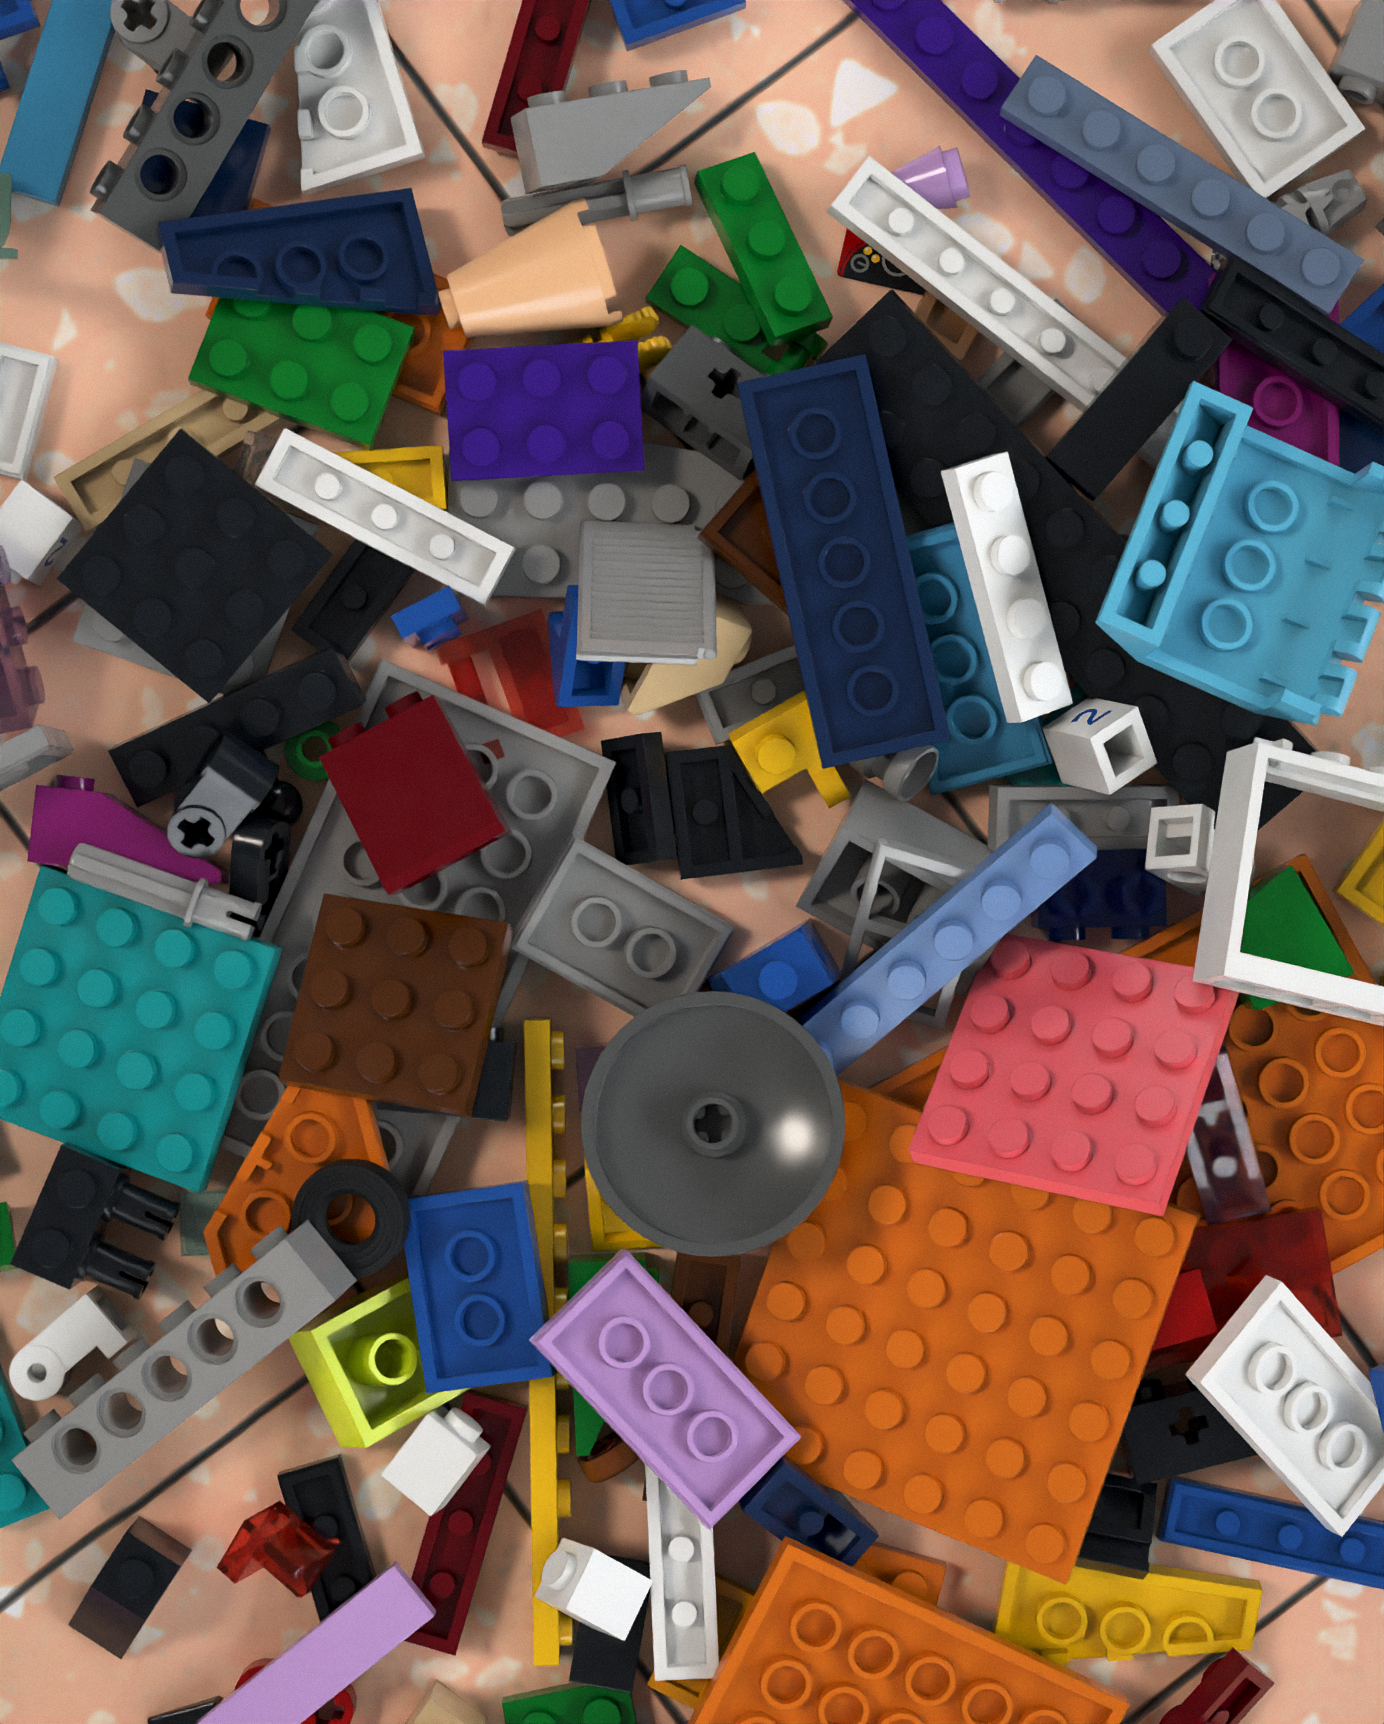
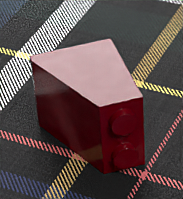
[319,691,512,895]

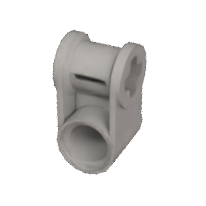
[110,0,235,104]

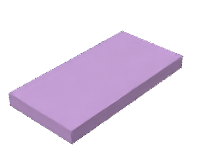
[529,1248,801,1530]

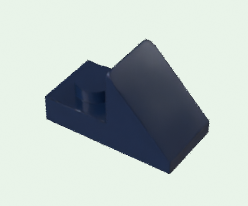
[739,1455,879,1567]

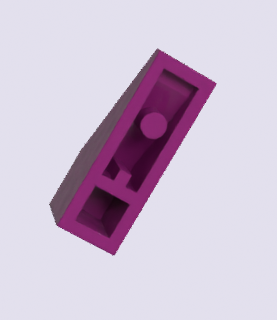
[27,774,230,884]

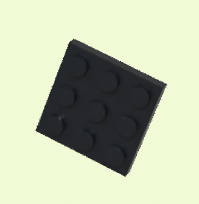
[56,428,334,703]

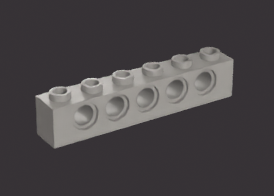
[11,1219,357,1520]

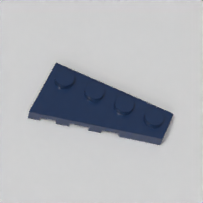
[157,188,441,316]

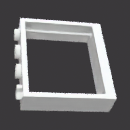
[1193,737,1384,1026]

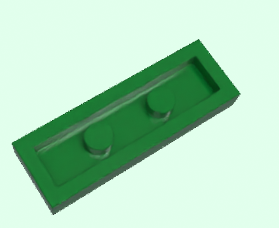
[694,152,833,348]

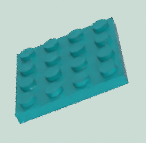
[0,864,283,1193]

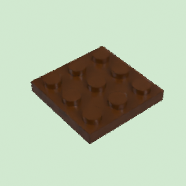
[278,893,514,1118]

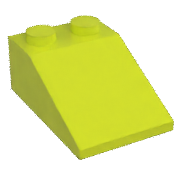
[288,1271,470,1448]

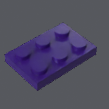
[443,340,645,481]

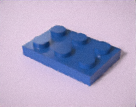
[404,1180,558,1394]

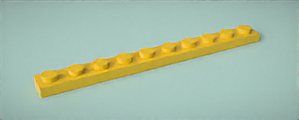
[524,1017,573,1666]

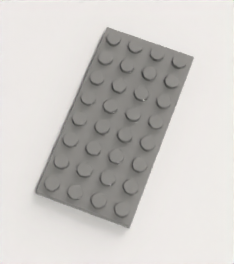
[220,659,617,1197]

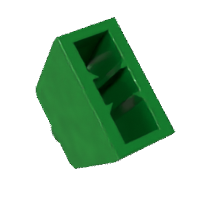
[1238,865,1355,1011]

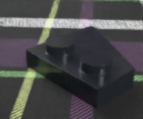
[665,745,803,880]

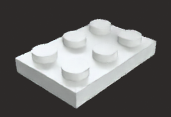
[1148,0,1365,199]

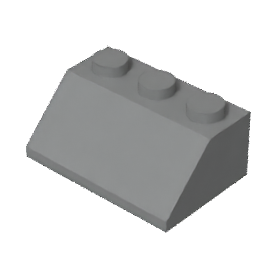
[796,780,1002,997]

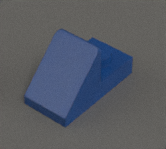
[548,585,626,707]

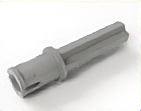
[501,164,693,236]
[67,842,262,942]

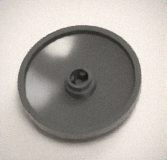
[581,991,846,1257]

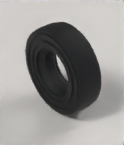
[292,1159,411,1277]

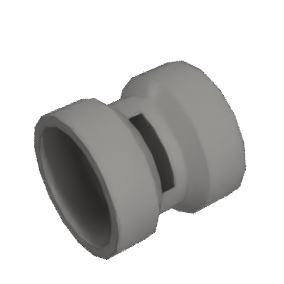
[850,745,939,802]

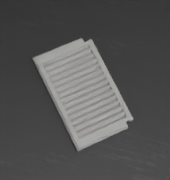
[576,520,717,665]

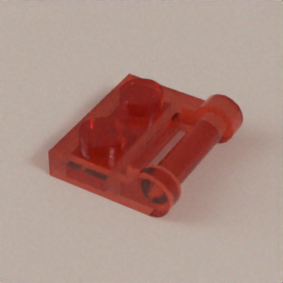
[435,609,586,764]

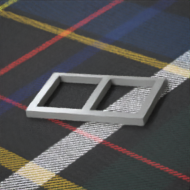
[837,837,976,1030]

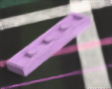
[196,1561,437,1724]

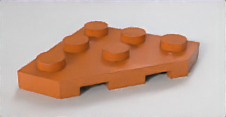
[203,1086,404,1283]

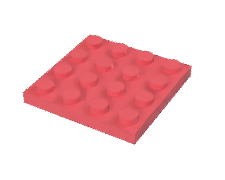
[908,934,1239,1216]

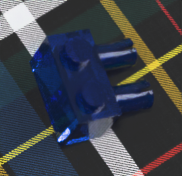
[1031,849,1167,941]

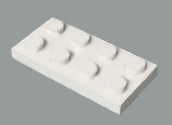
[1185,1275,1384,1537]

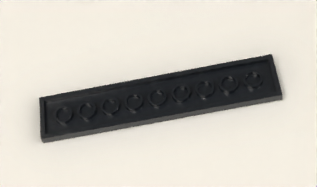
[812,289,1319,830]

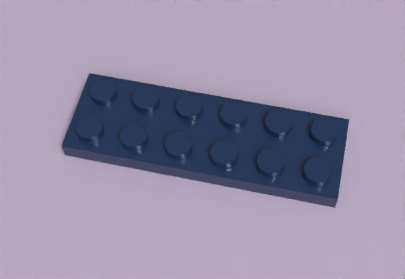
[737,354,951,769]

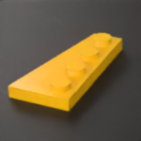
[992,1559,1263,1665]

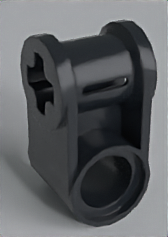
[167,731,280,858]

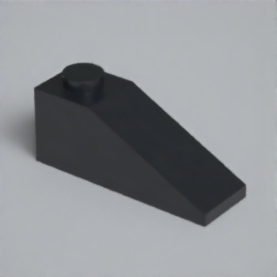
[1045,297,1232,501]

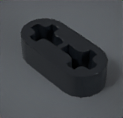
[229,811,290,931]

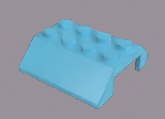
[1095,381,1384,726]

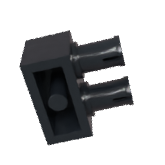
[10,1142,181,1300]

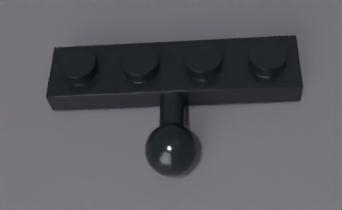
[108,643,367,828]

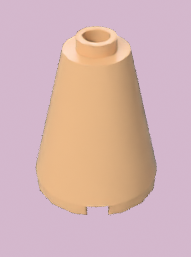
[438,197,623,338]

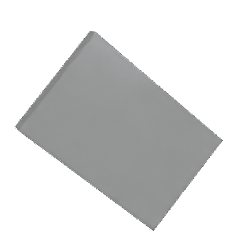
[510,833,736,1017]

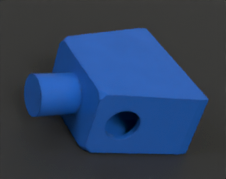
[707,918,841,1012]

